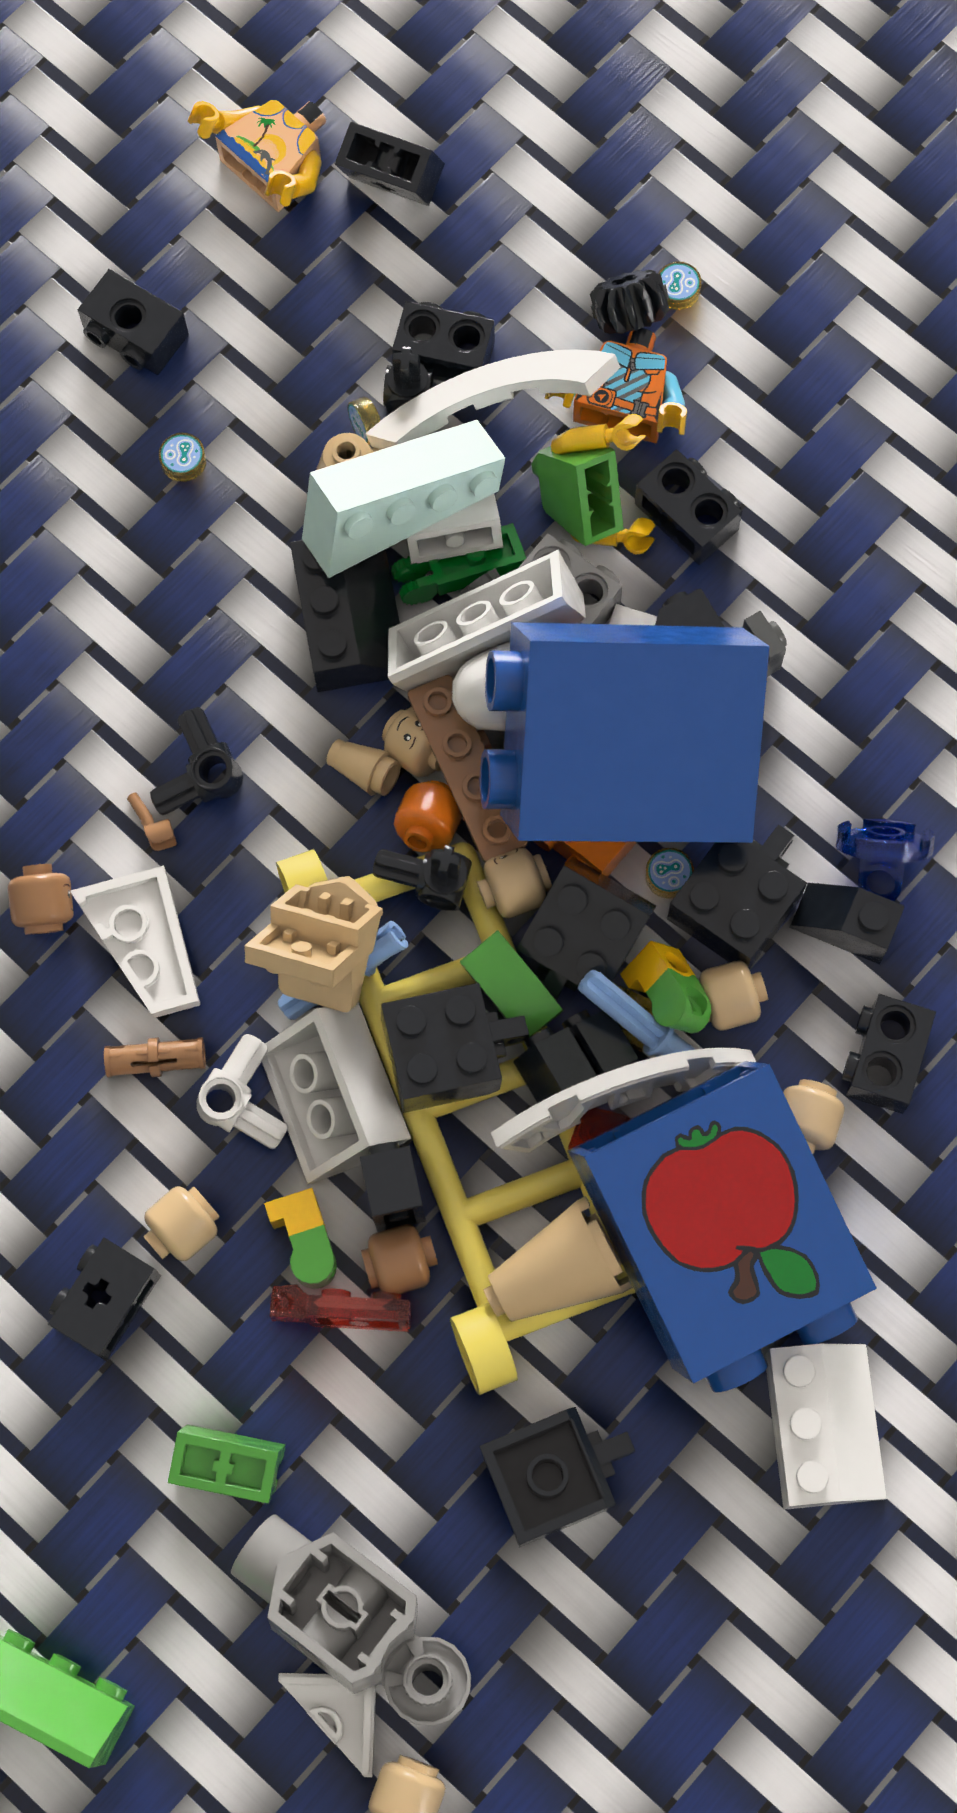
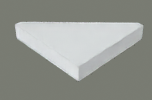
[279,1673,376,1777]

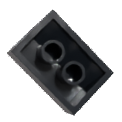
[290,540,400,692]

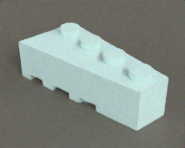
[302,420,505,578]

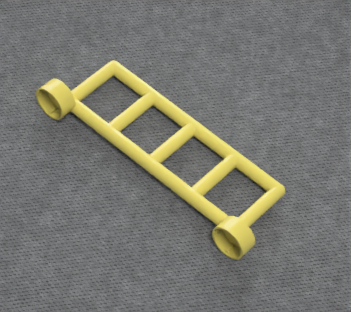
[276,842,635,1395]

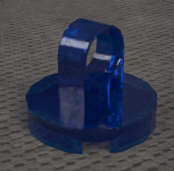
[835,818,935,901]

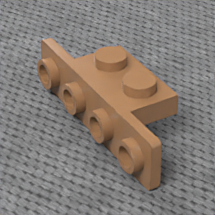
[408,675,528,863]

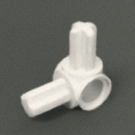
[196,1034,288,1149]

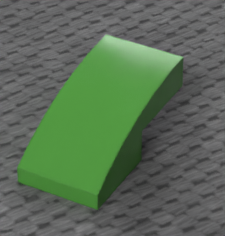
[460,930,563,1038]

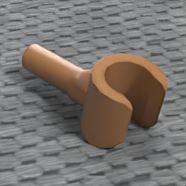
[127,792,177,851]

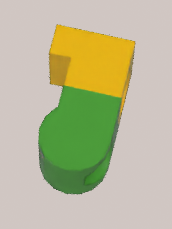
[620,941,711,1034]
[264,1188,337,1289]

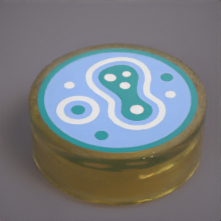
[658,262,702,310]
[347,396,381,445]
[159,433,206,482]
[645,848,694,899]

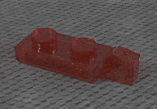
[270,1284,412,1332]

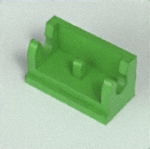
[168,1424,286,1504]

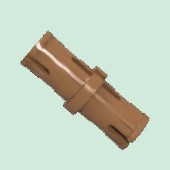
[104,1037,206,1078]

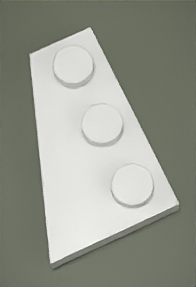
[71,865,201,1018]

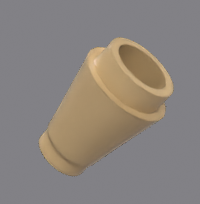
[326,739,401,796]

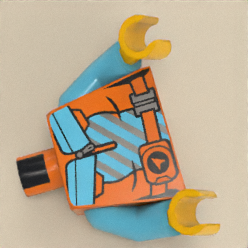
[544,328,687,444]

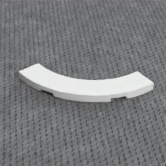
[365,350,620,450]
[491,1048,756,1153]

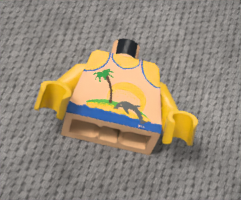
[188,100,326,212]

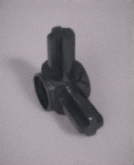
[383,346,434,413]
[150,707,243,815]
[373,845,472,911]

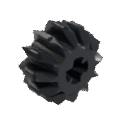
[590,269,670,334]

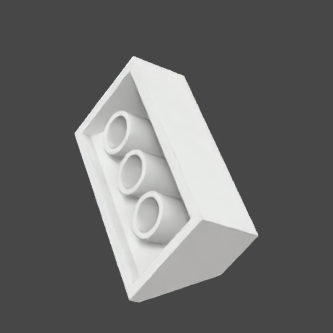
[388,550,586,692]

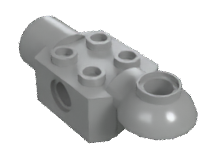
[231,1514,471,1726]

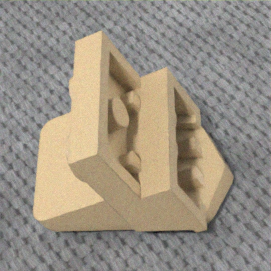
[245,876,383,1013]

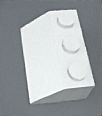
[262,1003,411,1184]
[764,1344,887,1510]

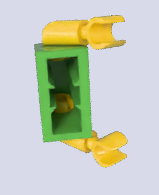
[532,414,655,555]

